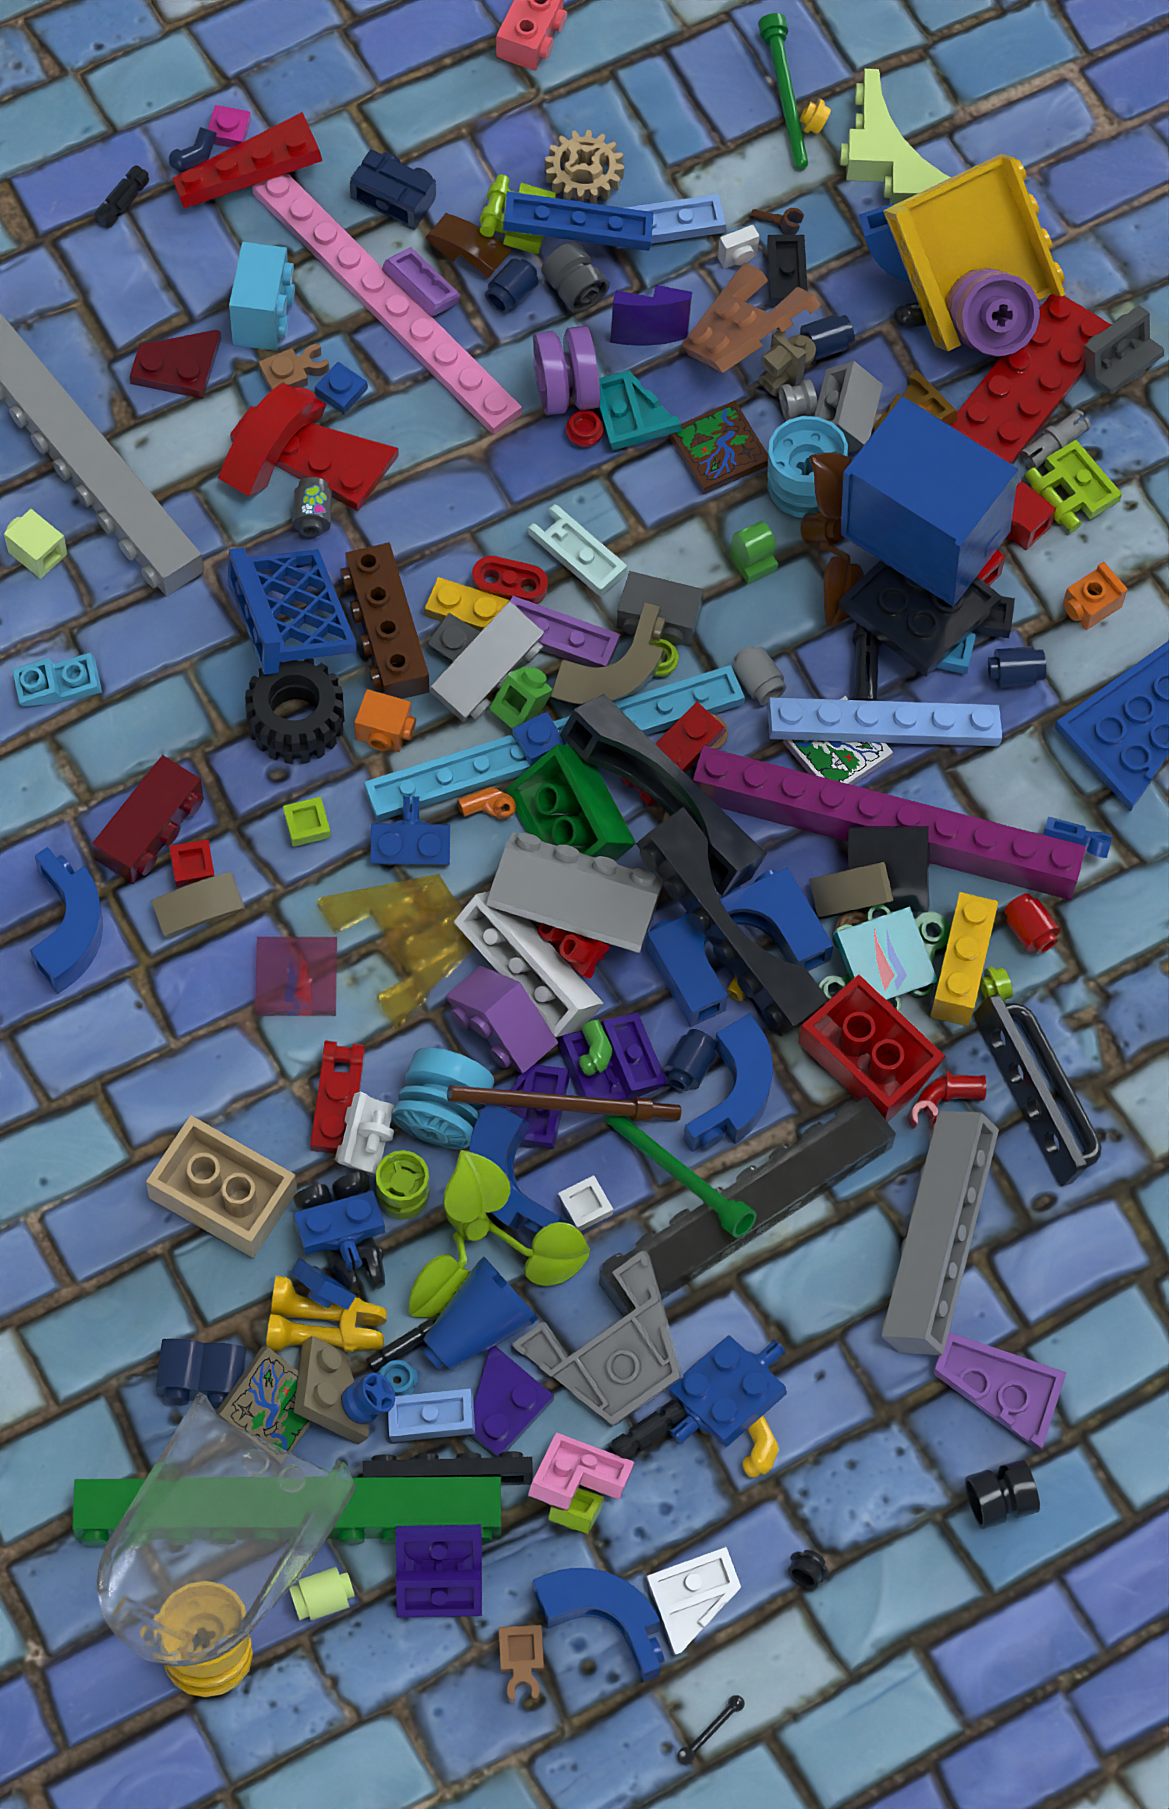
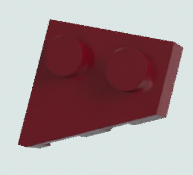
[129,330,222,399]

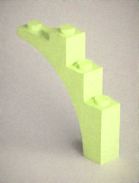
[840,69,951,204]

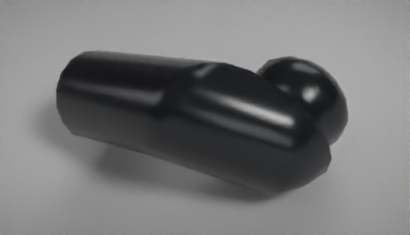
[894,302,927,328]

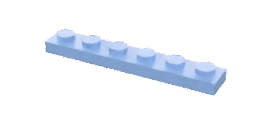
[767,697,1002,746]

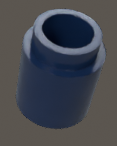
[485,258,539,314]
[800,314,855,361]
[988,646,1046,688]
[663,1029,717,1091]

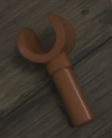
[751,208,804,235]

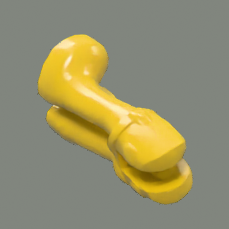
[266,1275,388,1353]

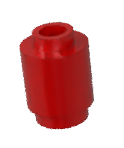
[1004,893,1060,954]

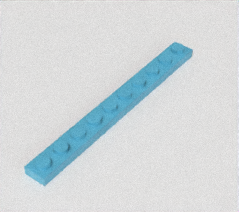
[364,665,745,822]

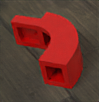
[218,382,327,497]

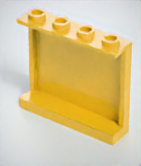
[883,153,1066,351]

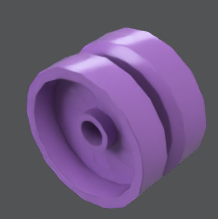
[946,267,1040,357]
[533,325,600,416]

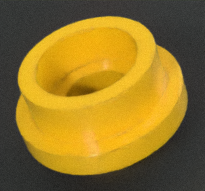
[799,98,831,135]

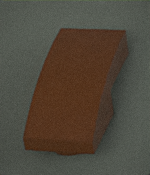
[425,213,512,278]

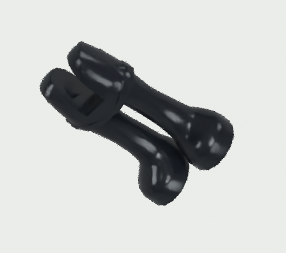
[293,1171,386,1296]

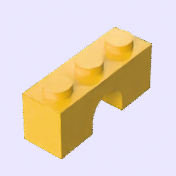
[930,892,998,1027]

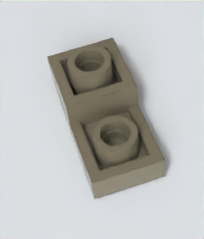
[809,862,893,917]
[151,872,245,938]

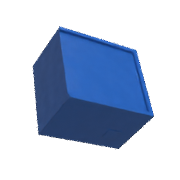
[841,396,1019,607]

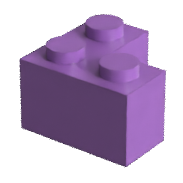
[445,966,558,1073]

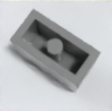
[814,361,883,453]

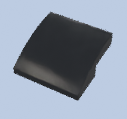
[848,826,930,912]

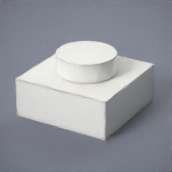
[718,225,759,269]
[558,1175,614,1231]

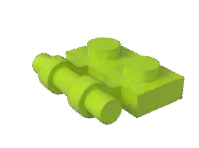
[480,174,556,255]
[1024,440,1122,533]

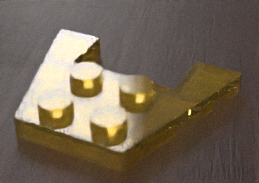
[317,874,475,1029]

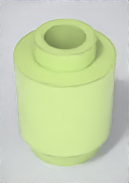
[289,1567,355,1621]

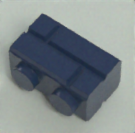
[350,149,436,229]

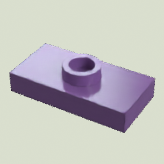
[382,247,461,317]

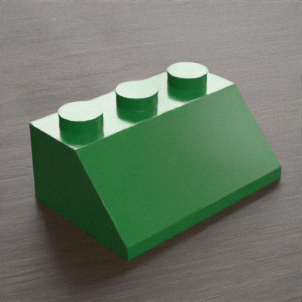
[505,744,636,861]

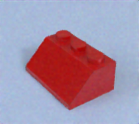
[798,974,945,1125]

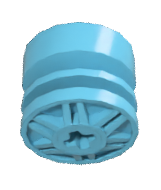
[767,416,848,518]
[391,1047,494,1149]

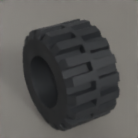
[245,658,345,764]

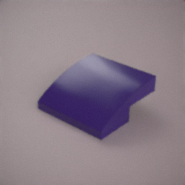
[610,285,693,346]
[558,1012,667,1100]
[396,1524,482,1617]

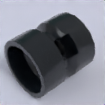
[965,1459,1040,1529]

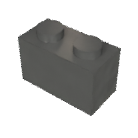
[616,571,704,647]

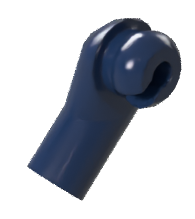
[169,127,217,172]

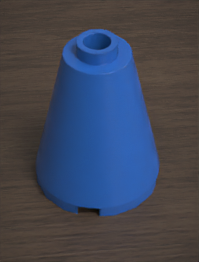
[422,1257,539,1370]

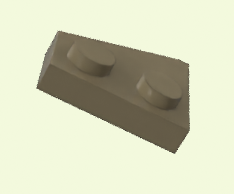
[294,1336,369,1444]

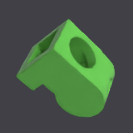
[729,521,778,584]

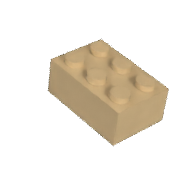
[146,1115,298,1258]

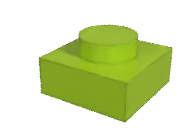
[283,797,331,847]
[548,1488,605,1534]

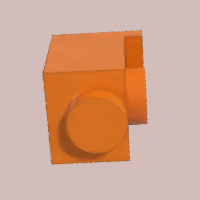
[1063,561,1128,630]

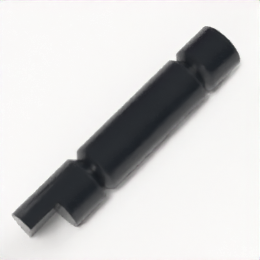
[366,1313,440,1373]

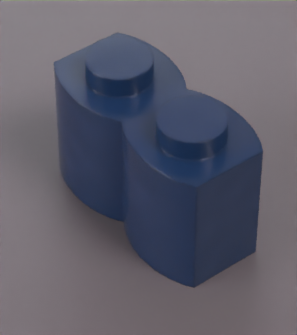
[156,1338,246,1409]

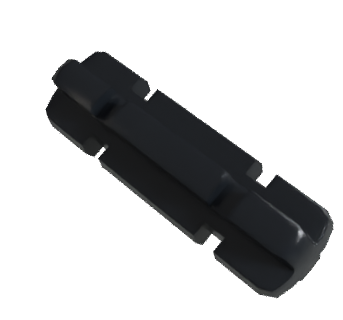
[94,165,149,228]
[610,1400,686,1459]

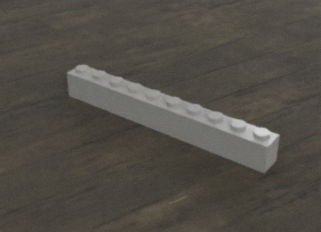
[0,313,204,597]

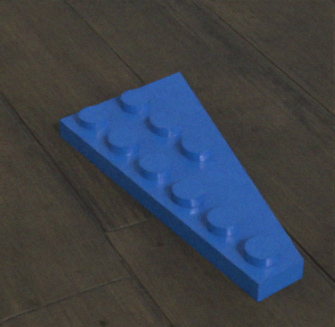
[1055,641,1169,812]

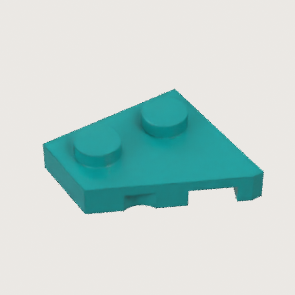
[599,370,682,451]

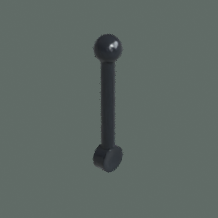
[677,1695,745,1766]

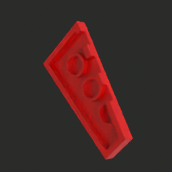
[172,112,323,208]
[230,406,399,511]

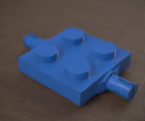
[668,1335,787,1447]

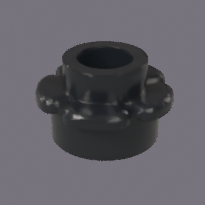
[788,1550,829,1589]

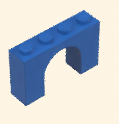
[645,867,834,1027]

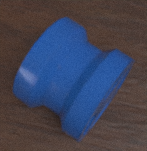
[342,1373,396,1424]

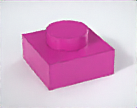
[208,105,251,148]

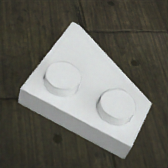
[645,1547,741,1656]

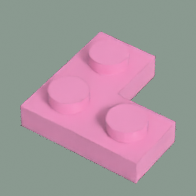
[528,1432,635,1510]

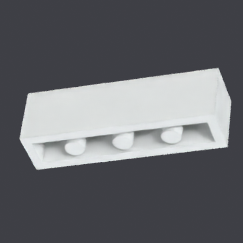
[454,891,603,1037]

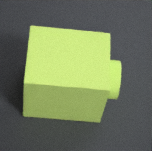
[4,509,67,579]

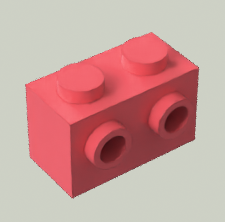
[496,0,567,71]

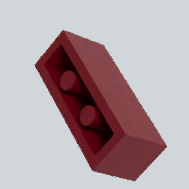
[92,755,204,884]

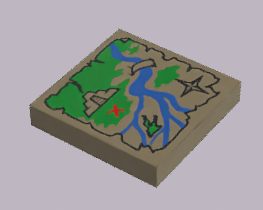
[214,1346,312,1465]

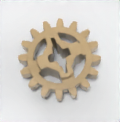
[545,130,624,204]

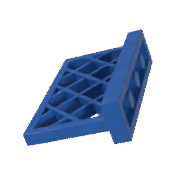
[228,547,356,675]

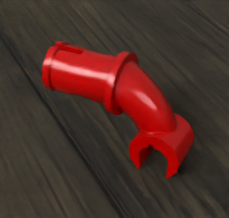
[908,1070,987,1129]

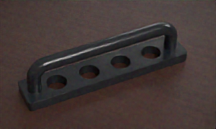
[973,994,1102,1186]

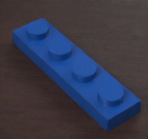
[503,191,654,251]

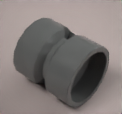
[541,241,610,313]

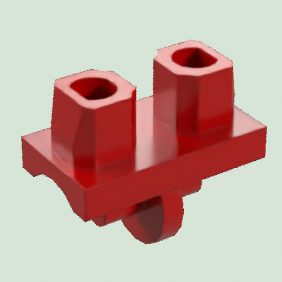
[537,923,611,979]

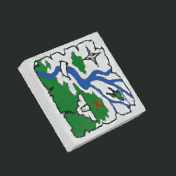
[783,696,893,785]

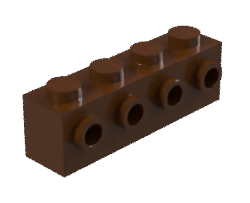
[340,542,430,699]

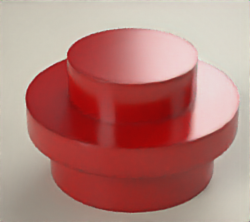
[566,410,604,447]

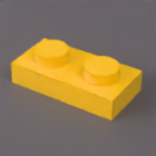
[425,577,510,633]

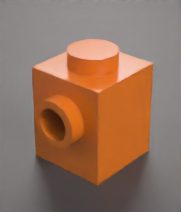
[354,689,417,752]

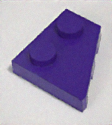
[502,1064,570,1149]
[469,1346,554,1457]

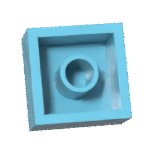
[229,242,295,351]

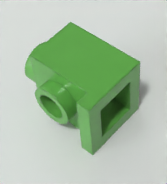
[489,666,553,728]

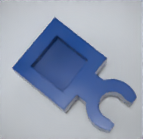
[1043,816,1112,858]
[290,1258,356,1310]

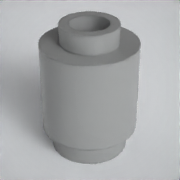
[732,646,786,705]

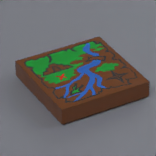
[668,400,768,495]

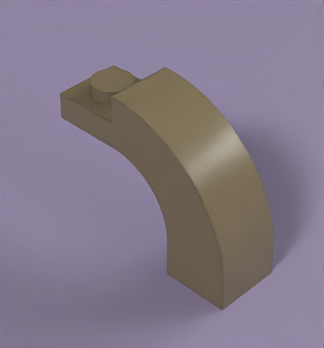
[551,603,666,707]

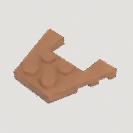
[681,263,821,373]

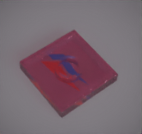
[255,937,337,1016]

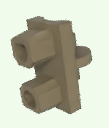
[759,330,816,396]

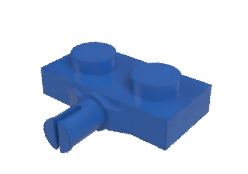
[370,796,450,865]
[294,1191,385,1270]

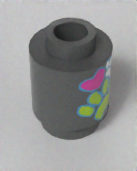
[292,477,332,537]

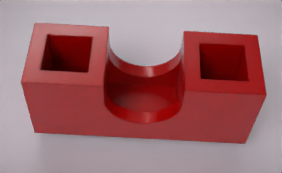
[977,481,1056,586]

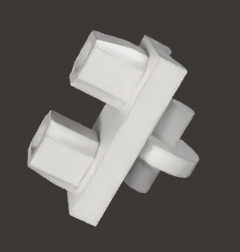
[335,1092,394,1176]

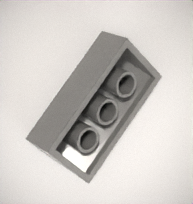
[486,832,664,953]

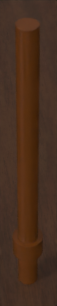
[447,1085,681,1122]

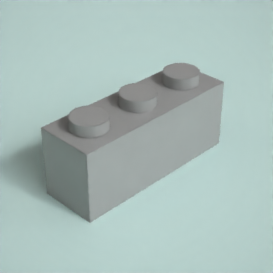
[430,601,544,723]

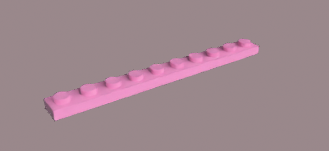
[252,173,522,436]

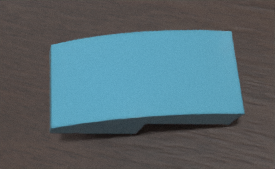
[12,653,102,706]

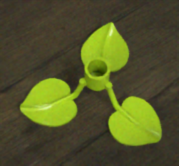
[408,1150,591,1317]

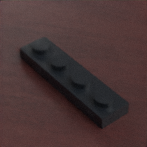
[362,1451,533,1485]

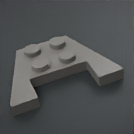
[512,1251,683,1425]

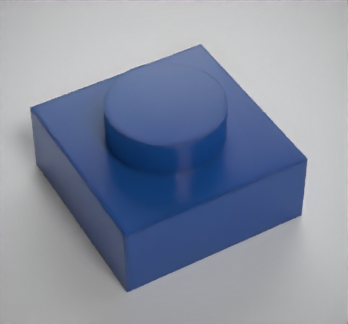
[315,362,368,414]
[512,712,566,766]

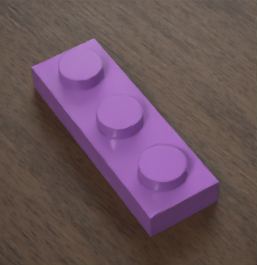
[510,596,620,668]

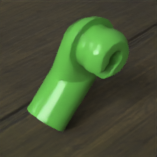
[579,1019,612,1076]

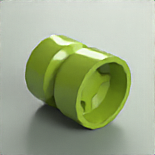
[376,1150,430,1220]

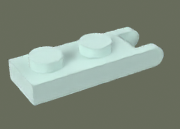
[527,504,627,597]

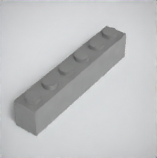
[881,1111,999,1355]

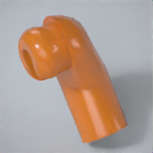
[457,787,516,819]

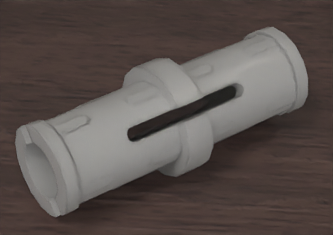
[1019,409,1091,470]

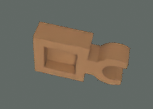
[258,344,329,391]
[499,1625,544,1703]

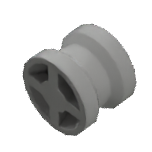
[779,379,818,421]

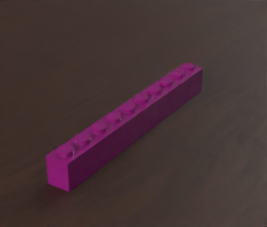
[693,746,1086,900]

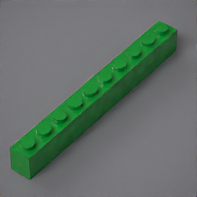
[72,1477,501,1546]

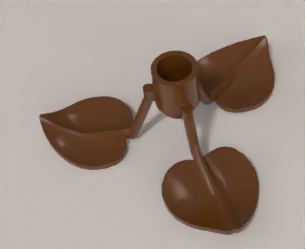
[800,453,864,626]

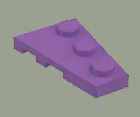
[933,1332,1066,1453]

